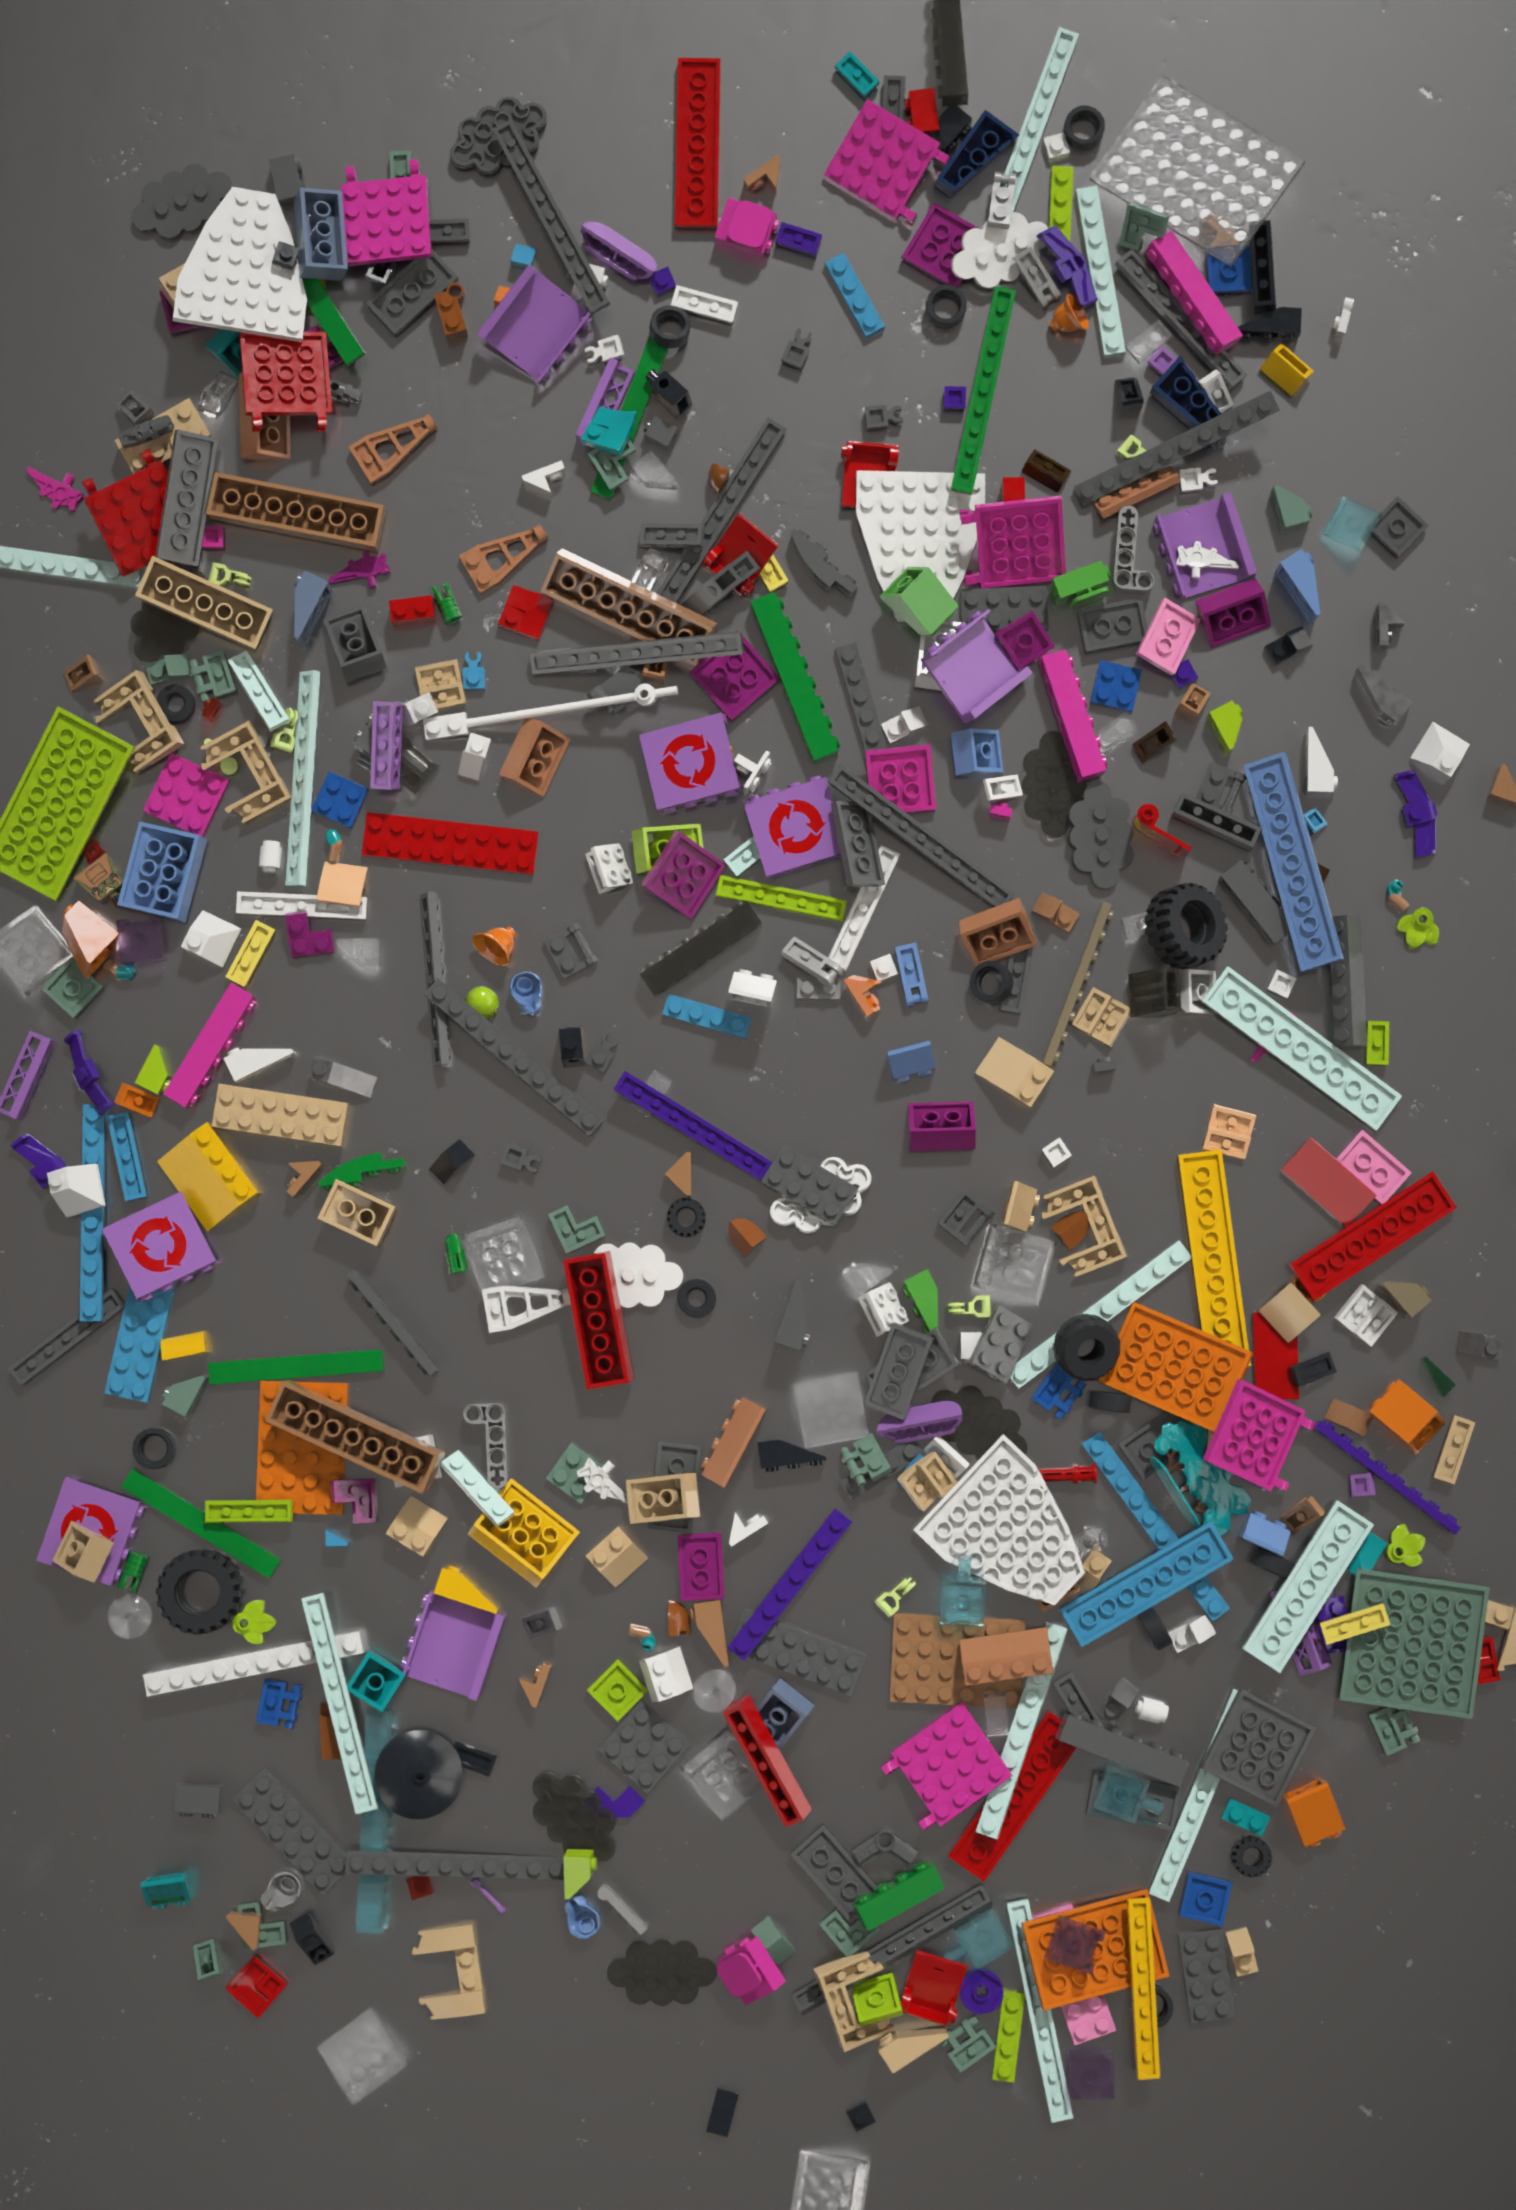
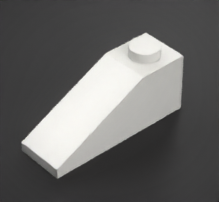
[1305,727,1338,795]
[223,1048,296,1083]

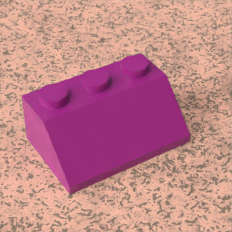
[1195,578,1271,648]
[908,1101,976,1151]

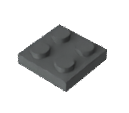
[1367,496,1429,557]

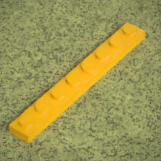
[1126,1897,1160,2080]

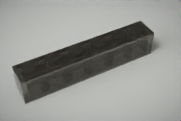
[929,0,968,107]
[640,901,762,997]

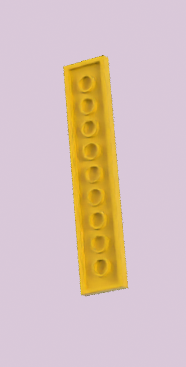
[1178,1149,1251,1366]

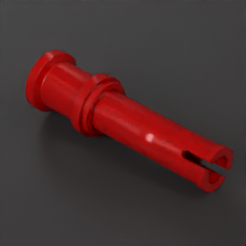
[1038,1464,1097,1484]

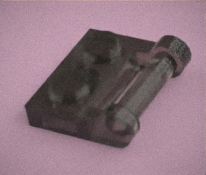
[400,737,439,795]

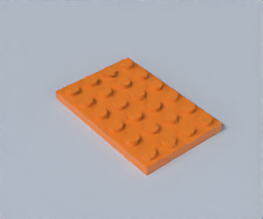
[1098,1302,1254,1432]
[256,1381,348,1515]
[1021,1889,1169,2011]

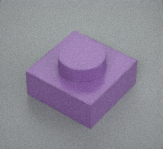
[1147,345,1177,376]
[1350,1473,1375,1497]

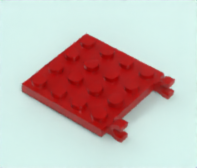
[239,332,332,432]
[81,449,168,577]

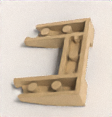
[94,670,184,772]
[201,720,291,823]
[1042,1176,1128,1277]
[1485,1600,1516,1672]
[412,1923,486,2020]
[813,1952,895,2052]

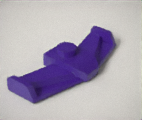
[1036,225,1098,311]
[1393,770,1438,859]
[64,1030,115,1116]
[10,1133,66,1214]
[1315,1586,1347,1654]

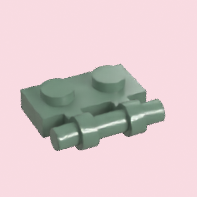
[189,650,237,703]
[840,1433,892,1487]
[1368,1707,1420,1756]
[940,2015,996,2073]

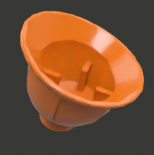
[1049,294,1089,332]
[472,927,516,966]

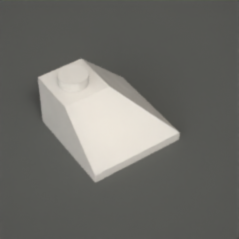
[1410,722,1470,781]
[181,910,242,968]
[1168,969,1217,1015]
[47,1164,105,1218]

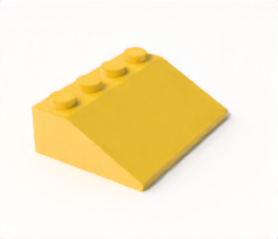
[157,1122,261,1232]
[468,1478,580,1588]

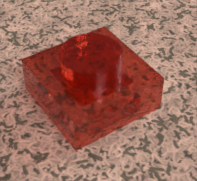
[201,697,223,723]
[406,1876,434,1900]

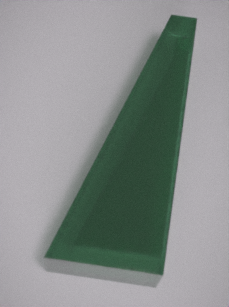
[1421,1356,1456,1397]

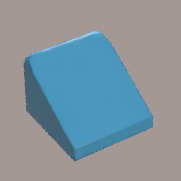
[510,244,537,268]
[1304,807,1328,836]
[325,1529,350,1547]

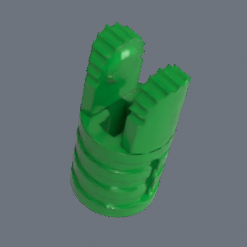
[430,582,462,624]
[445,1233,468,1274]
[117,1551,148,1594]

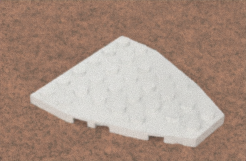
[172,187,307,342]
[856,471,985,623]
[914,1434,1085,1605]

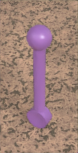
[471,1878,506,1914]

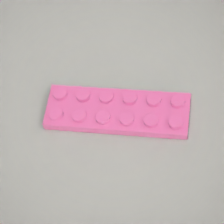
[1032,1903,1116,2045]

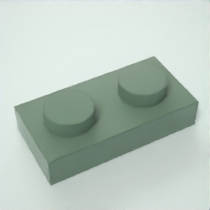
[389,150,412,179]

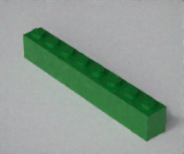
[750,592,840,763]

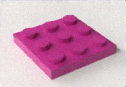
[865,744,936,812]
[143,753,230,837]

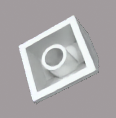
[638,1646,693,1703]

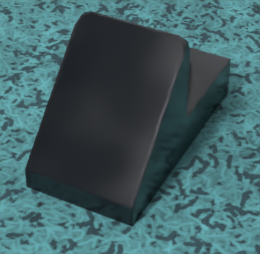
[1264,626,1313,666]

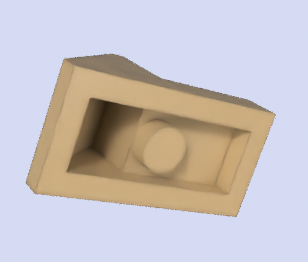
[1077,1548,1112,1594]
[1225,1927,1258,1977]

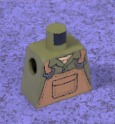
[74,853,124,908]

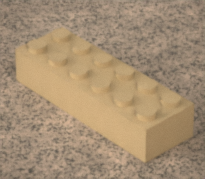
[135,556,273,651]
[212,1083,350,1148]

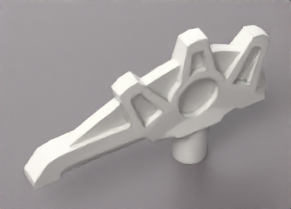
[1176,541,1239,579]
[576,1457,628,1504]

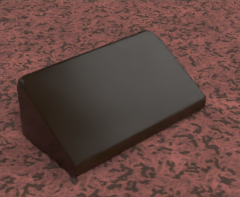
[1022,449,1071,493]

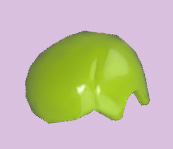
[464,986,499,1019]

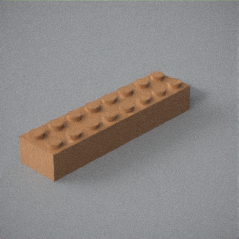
[206,472,386,552]
[540,549,717,666]
[265,1380,446,1494]

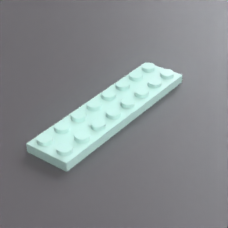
[1242,1500,1374,1673]

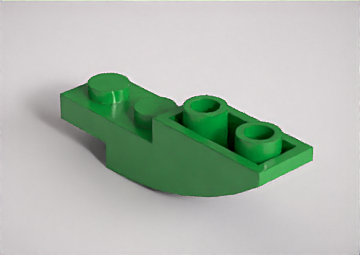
[318,1152,406,1191]

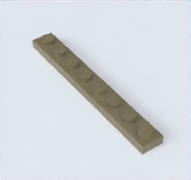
[1042,902,1114,1068]

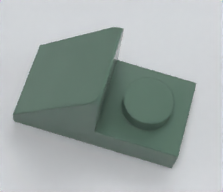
[145,654,191,686]

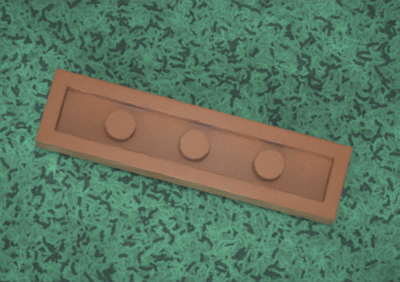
[1094,466,1181,519]

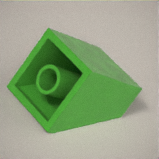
[879,567,959,635]

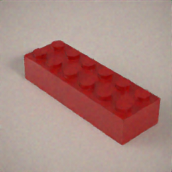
[563,1251,634,1389]

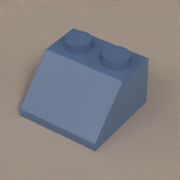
[951,728,1004,777]
[886,1041,936,1083]
[1238,1511,1291,1556]

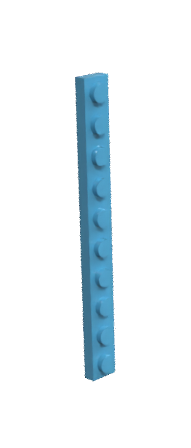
[80,1104,106,1322]
[1082,1431,1230,1622]

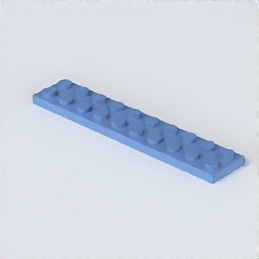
[1243,752,1344,972]

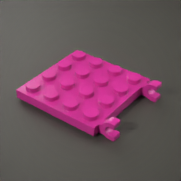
[823,99,951,221]
[341,159,432,266]
[959,495,1066,589]
[1203,1379,1316,1491]
[881,1703,1013,1830]

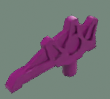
[328,551,391,589]

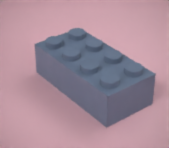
[294,187,348,281]

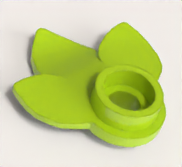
[1396,907,1439,949]
[1386,1524,1425,1567]
[232,1600,276,1644]

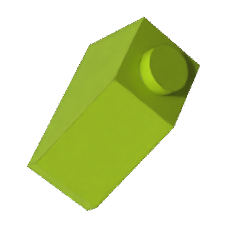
[1207,700,1243,753]
[135,1044,171,1096]
[564,1849,597,1899]

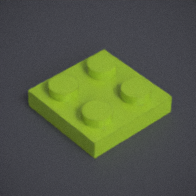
[587,1659,648,1722]
[851,1972,904,2027]

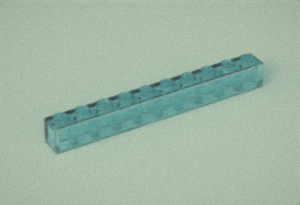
[356,1708,398,1934]

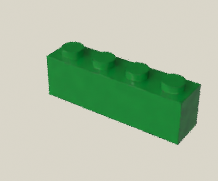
[852,1861,945,1931]

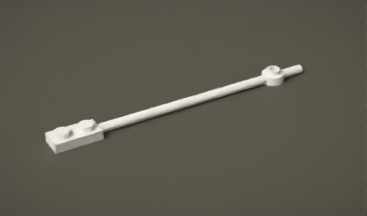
[423,684,678,741]

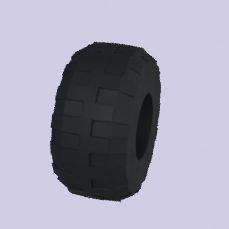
[1053,1314,1121,1381]

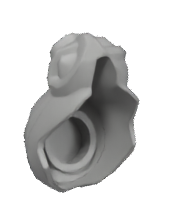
[261,1871,302,1912]

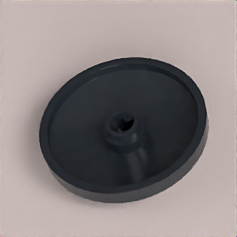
[374,1730,463,1819]

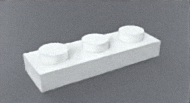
[671,285,738,324]

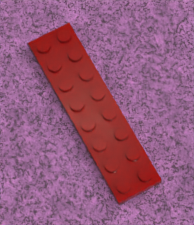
[675,58,721,228]
[362,812,539,875]
[1289,1172,1457,1301]
[947,1711,1077,1882]

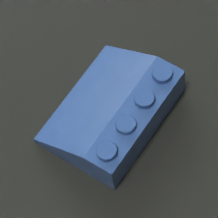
[117,821,207,923]

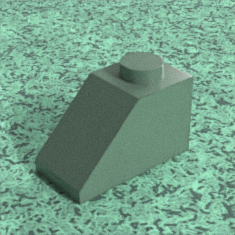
[1271,485,1312,532]
[161,1376,208,1417]

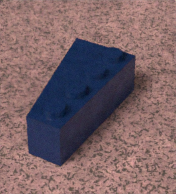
[933,110,1020,197]
[1150,355,1224,449]

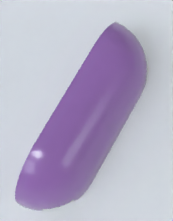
[581,222,657,280]
[877,1401,962,1443]

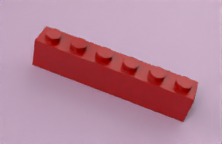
[722,1695,812,1828]

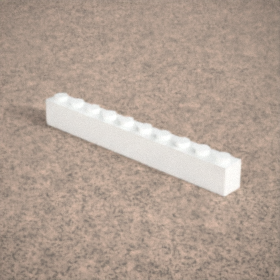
[143,1630,366,1696]

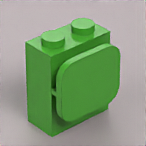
[1050,560,1111,609]

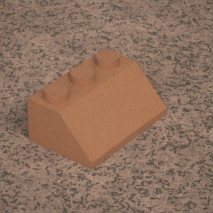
[499,718,570,797]
[959,898,1037,967]

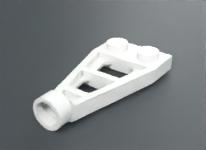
[482,1285,571,1333]

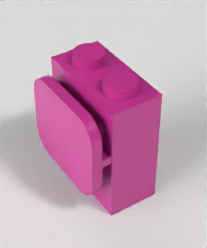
[715,197,780,259]
[717,1936,786,2006]

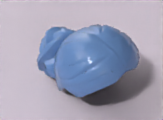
[509,971,542,1016]
[565,1895,601,1939]

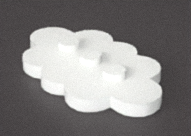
[951,212,1049,289]
[770,1157,872,1234]
[594,1243,683,1308]

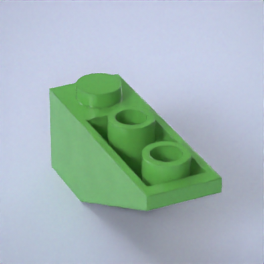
[902,1269,938,1333]

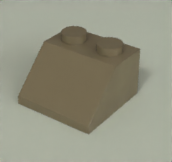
[1376,1281,1432,1319]

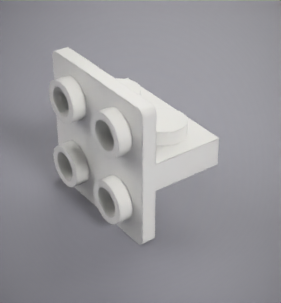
[734,750,771,795]
[585,843,633,895]
[858,1282,909,1337]

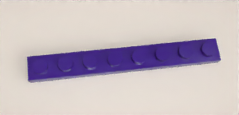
[613,1071,773,1181]
[1314,1420,1461,1535]
[727,1509,852,1661]

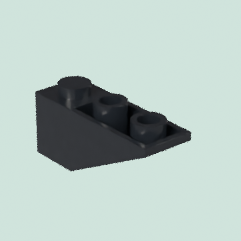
[1238,307,1302,341]
[758,1439,826,1472]

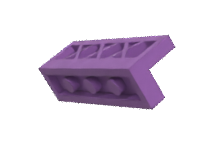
[575,357,635,442]
[370,701,403,790]
[0,1031,55,1121]
[1271,1590,1333,1676]

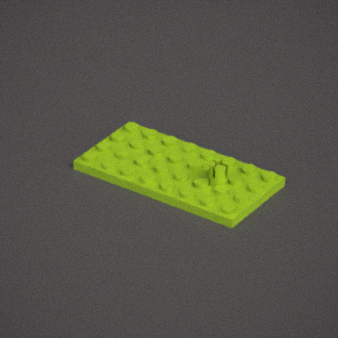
[0,706,135,901]

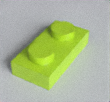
[1366,1021,1389,1065]

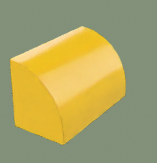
[1259,343,1314,396]
[161,1331,209,1361]

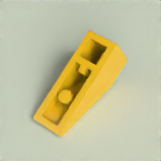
[434,1565,499,1614]

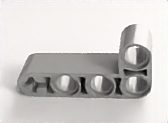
[1112,506,1155,594]
[463,1403,509,1489]

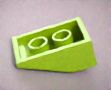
[631,823,703,874]

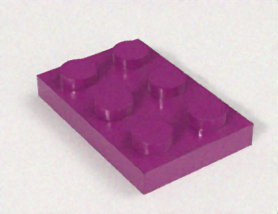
[677,1532,725,1601]

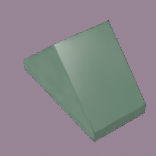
[751,1916,796,1965]
[193,1939,224,1983]

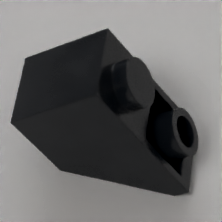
[938,102,972,154]
[289,1912,334,1965]

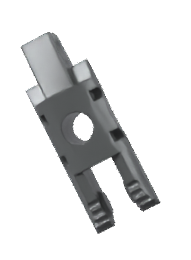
[330,379,362,404]
[118,415,175,449]

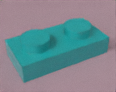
[835,51,880,98]
[1221,1797,1271,1837]

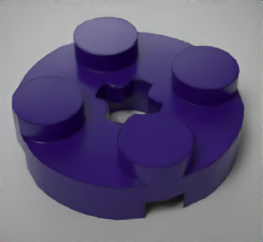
[959,1968,1003,2014]

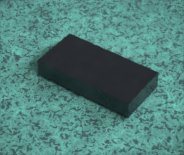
[1289,1351,1337,1387]
[454,1740,497,1777]
[706,2087,739,2137]

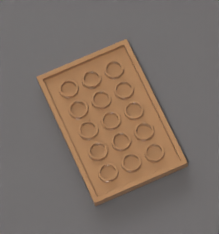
[889,1613,1026,1708]

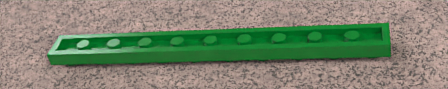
[951,286,1016,495]

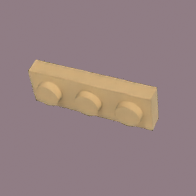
[1433,1415,1476,1485]

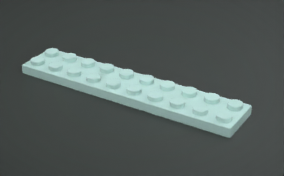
[1201,966,1402,1131]

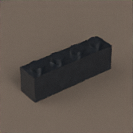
[1249,220,1277,313]

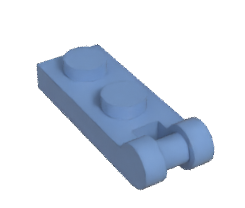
[895,943,929,1007]

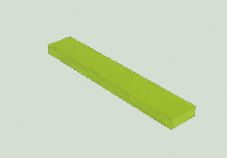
[716,875,847,922]

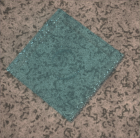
[1322,496,1382,552]

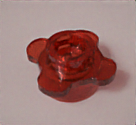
[82,839,106,865]

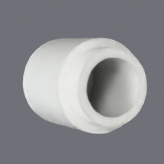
[259,840,282,873]
[1135,1697,1169,1724]

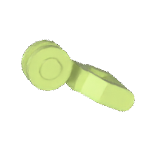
[1117,435,1146,460]
[208,562,252,587]
[270,708,298,753]
[204,738,238,775]
[947,1295,991,1318]
[874,1577,916,1618]

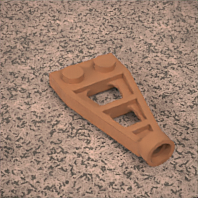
[349,414,438,484]
[459,524,548,594]

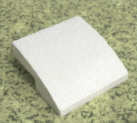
[1334,1284,1398,1347]

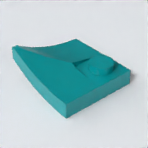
[581,406,637,456]
[1346,1532,1388,1575]

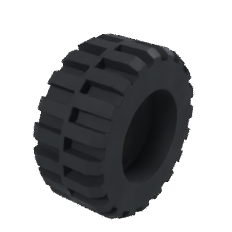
[1144,883,1228,970]
[156,1550,243,1635]

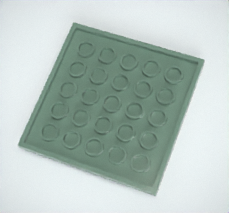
[1339,1568,1490,1719]

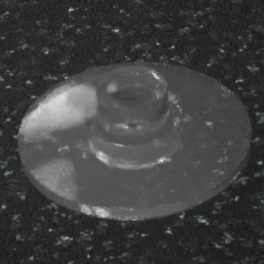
[108,1594,152,1639]
[693,1669,736,1713]

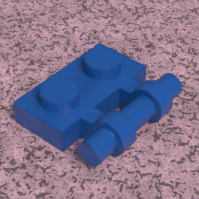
[1031,1363,1087,1420]
[256,1678,302,1729]

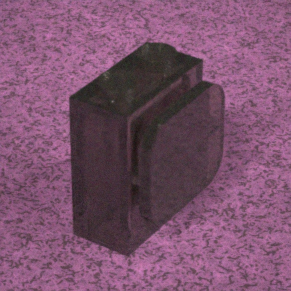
[1128,967,1181,1018]

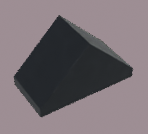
[365,261,399,286]
[1115,377,1144,413]
[429,1139,475,1184]

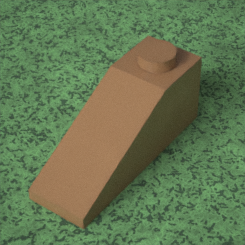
[690,1599,729,1667]

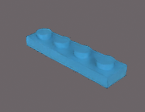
[825,252,885,338]
[662,994,752,1039]
[107,1112,148,1202]

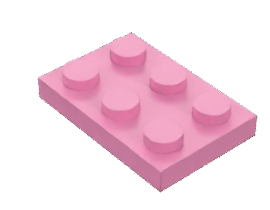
[1136,598,1201,676]
[1336,1130,1412,1204]

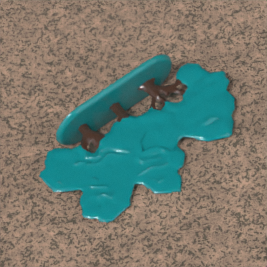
[1150,1420,1251,1537]

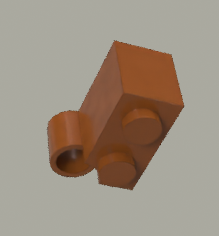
[434,283,468,342]
[319,1702,342,1760]

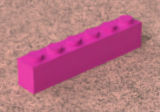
[1145,231,1243,355]
[1038,649,1107,783]
[163,983,256,1109]

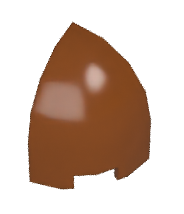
[709,463,730,495]
[1050,1212,1089,1250]
[728,1218,767,1257]
[668,1600,691,1636]

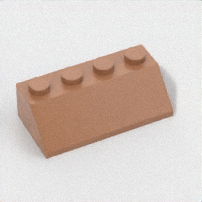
[239,372,291,461]
[700,1397,766,1488]
[960,1627,1054,1685]

